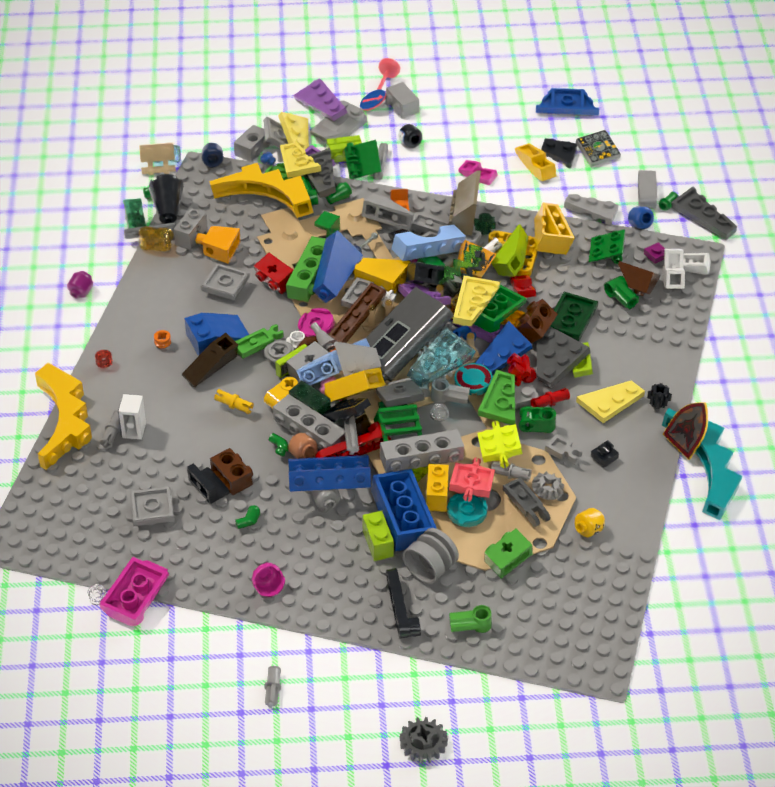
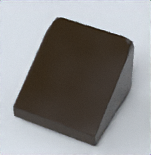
[355,414,372,437]

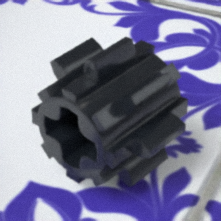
[647,383,672,409]

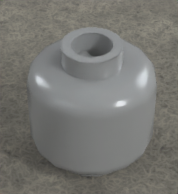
[311,489,341,510]

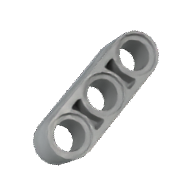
[638,170,657,209]

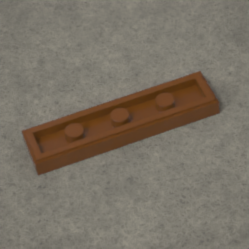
[328,282,387,343]

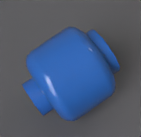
[628,206,654,229]

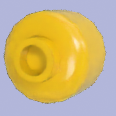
[574,508,605,537]

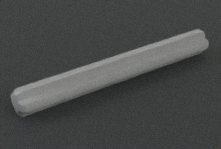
[344,415,359,455]

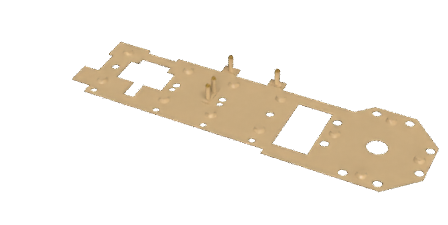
[257,198,576,571]

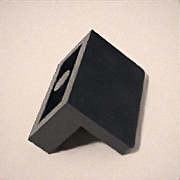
[187,463,230,504]

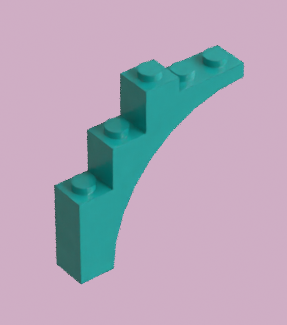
[662,408,743,520]

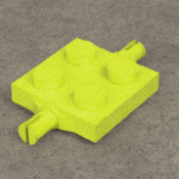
[477,421,523,468]

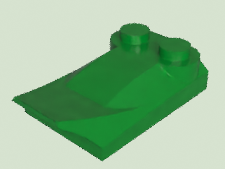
[474,285,527,333]

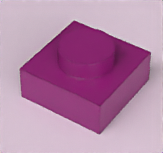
[644,242,665,264]

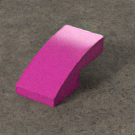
[458,160,498,185]

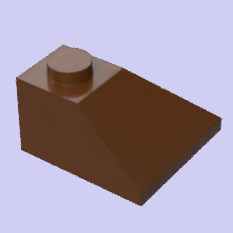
[618,261,660,296]

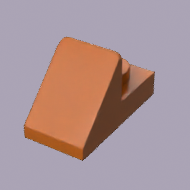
[390,189,409,210]

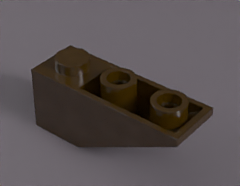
[182,333,238,388]

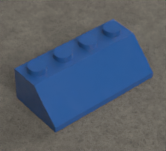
[371,469,437,552]

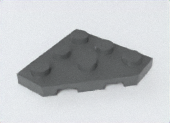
[537,326,591,388]

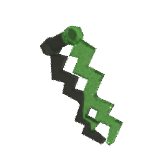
[439,244,486,296]

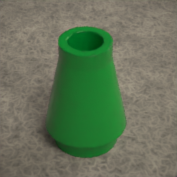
[326,182,352,204]

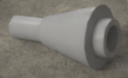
[311,322,336,353]

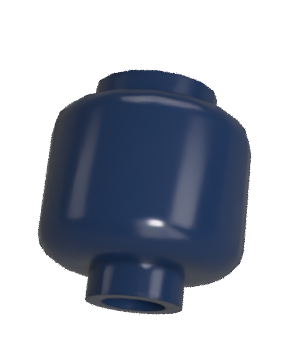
[201,142,224,168]

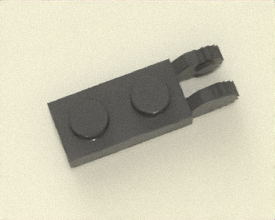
[503,478,551,527]

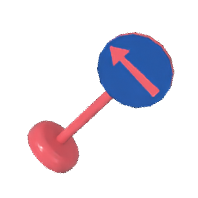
[360,58,401,111]

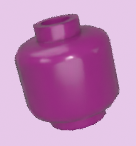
[66,271,94,299]

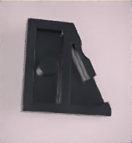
[541,138,577,169]

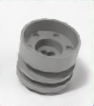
[403,528,459,584]

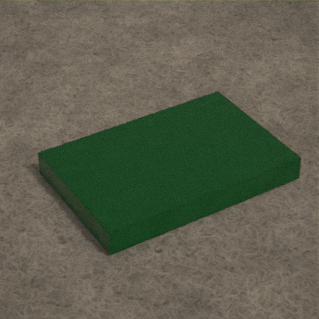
[550,291,598,341]

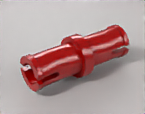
[530,388,570,407]

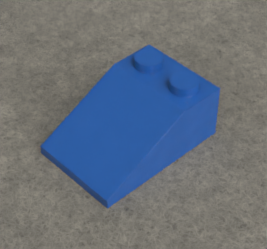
[184,313,249,356]

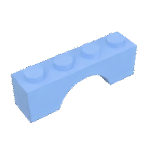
[391,225,466,261]

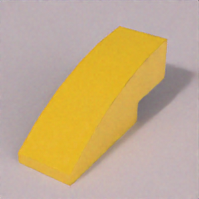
[514,143,557,181]

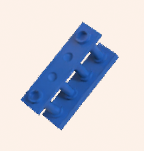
[288,455,371,492]

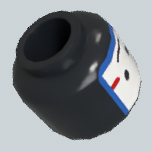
[398,124,423,148]

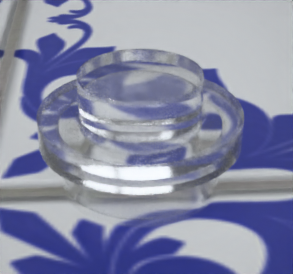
[430,403,449,422]

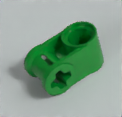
[519,406,556,433]

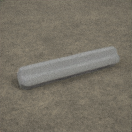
[373,143,388,180]

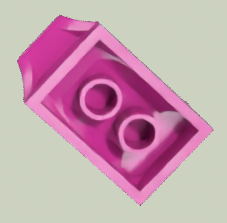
[99,557,169,626]

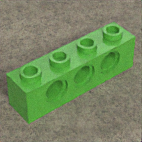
[286,236,326,302]

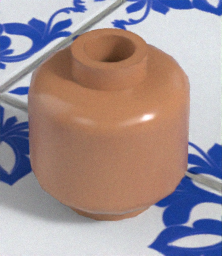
[288,433,318,459]

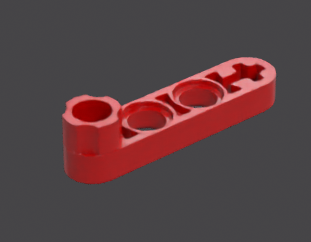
[315,422,391,458]

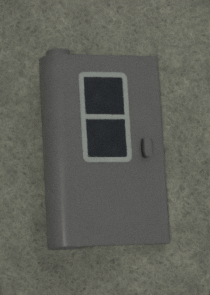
[366,287,454,381]

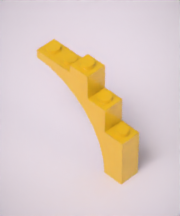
[209,162,314,218]
[35,362,92,470]

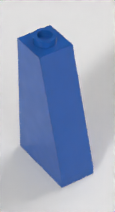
[313,230,363,303]

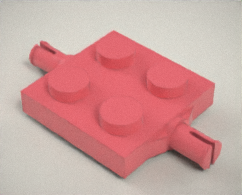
[449,457,495,501]

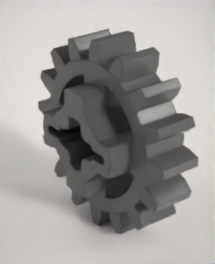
[399,716,448,763]

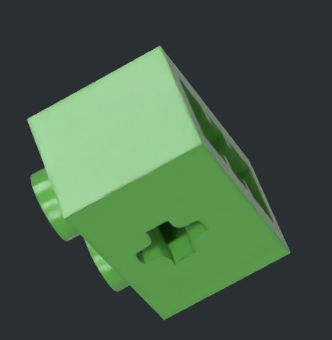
[484,528,533,579]

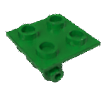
[344,139,382,179]
[589,229,625,264]

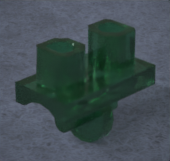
[123,198,146,228]

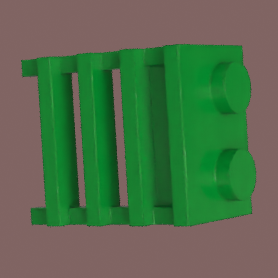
[373,404,422,442]

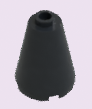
[149,174,184,224]

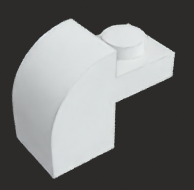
[663,249,685,289]

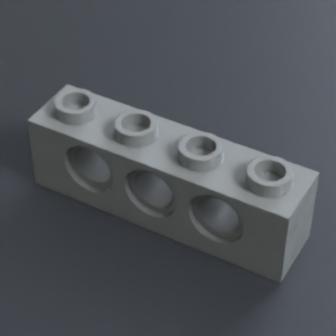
[273,394,346,455]
[380,429,464,473]

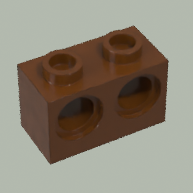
[516,299,558,344]
[210,448,253,496]

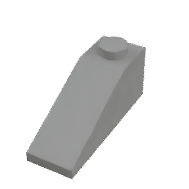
[362,194,414,231]

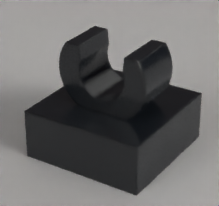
[591,440,619,467]

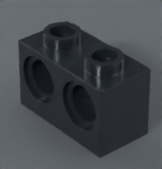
[406,262,450,287]

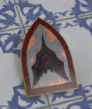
[663,402,708,460]

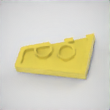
[278,111,309,150]
[280,142,321,178]
[576,380,645,423]

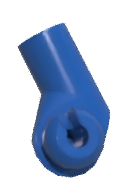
[260,151,276,166]
[453,326,477,341]

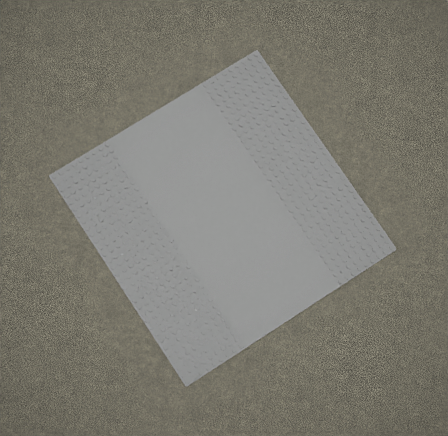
[0,151,725,703]

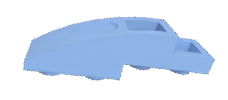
[296,338,370,388]

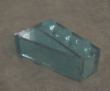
[407,327,476,387]

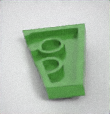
[478,370,515,425]

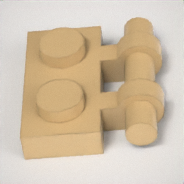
[139,142,176,175]

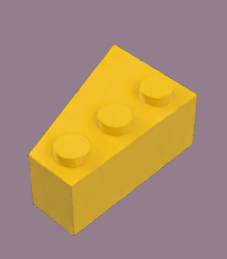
[534,202,575,255]

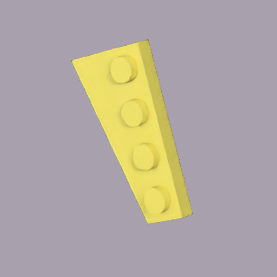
[453,276,500,326]

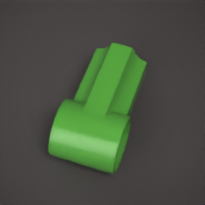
[449,605,492,633]

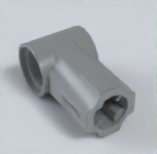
[431,378,470,404]

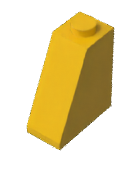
[353,258,411,293]
[324,368,386,402]

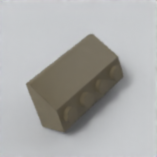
[448,170,481,236]

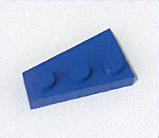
[475,321,532,375]

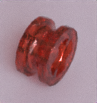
[95,350,113,368]

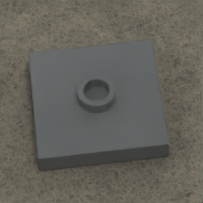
[376,381,425,407]

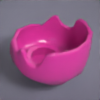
[251,563,285,597]

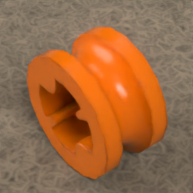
[154,330,171,348]

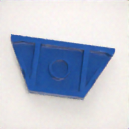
[535,88,600,115]

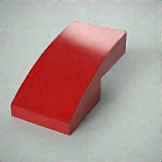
[510,275,536,298]

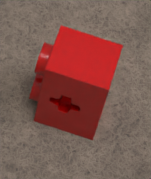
[254,252,293,294]

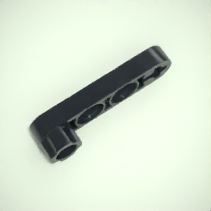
[386,568,421,639]

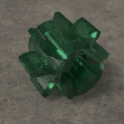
[474,213,496,235]

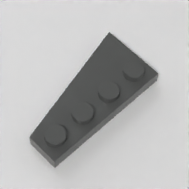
[306,148,336,198]
[671,186,738,240]

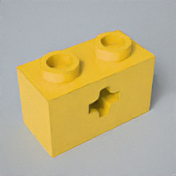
[426,464,449,512]

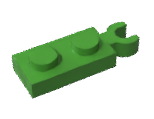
[235,324,284,359]

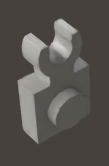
[545,434,582,464]

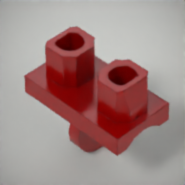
[507,353,537,387]

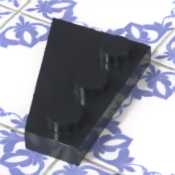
[321,398,371,423]

